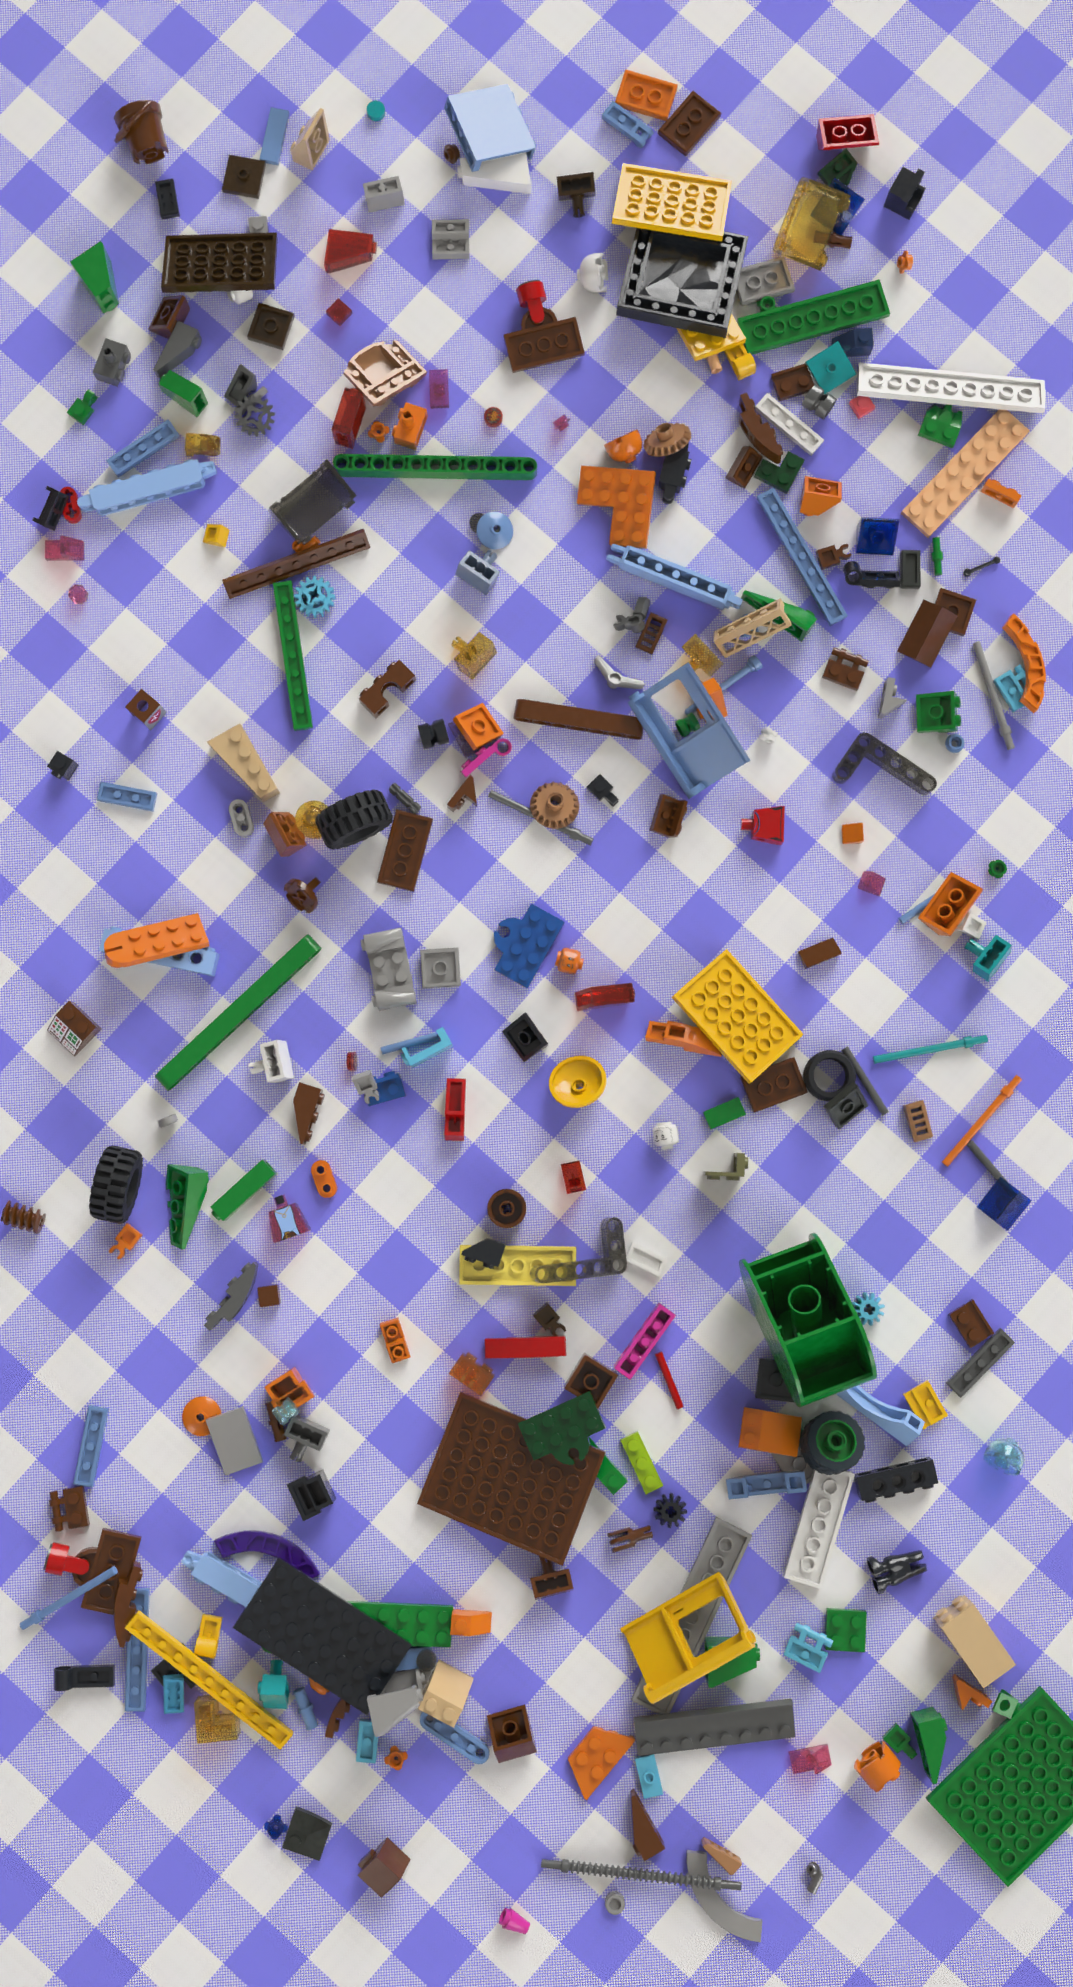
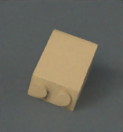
[418,1660,474,1728]

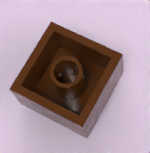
[564,1352,618,1408]

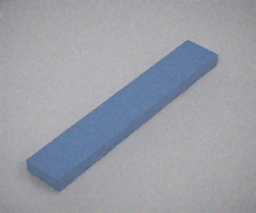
[125,1588,150,1712]

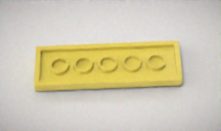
[459,1245,576,1286]

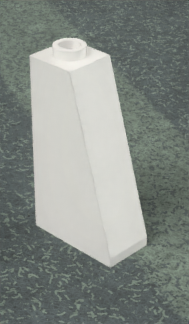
[457,152,531,194]

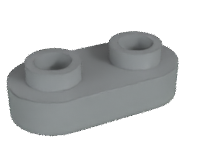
[229,799,254,837]

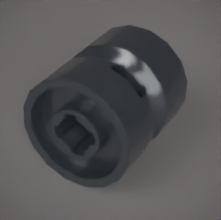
[418,719,449,749]

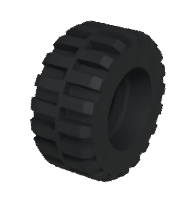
[315,789,393,850]
[89,1145,143,1224]

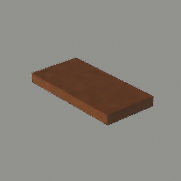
[377,809,433,892]

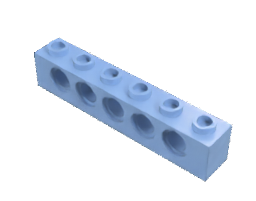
[99,926,220,977]

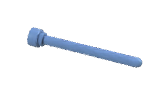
[685,655,763,715]

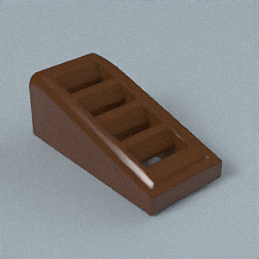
[635,612,668,655]

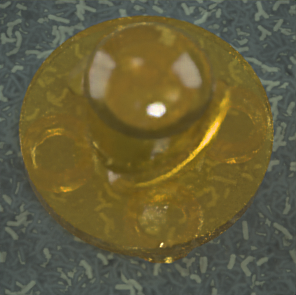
[295,801,328,839]

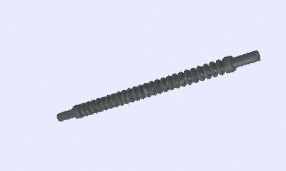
[541,1859,742,1891]

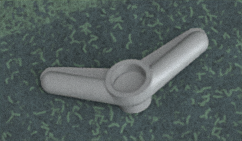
[594,656,645,689]

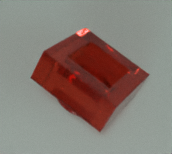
[326,298,353,326]

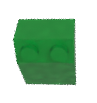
[910,1707,948,1784]

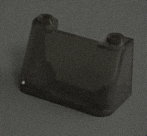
[268,460,357,545]

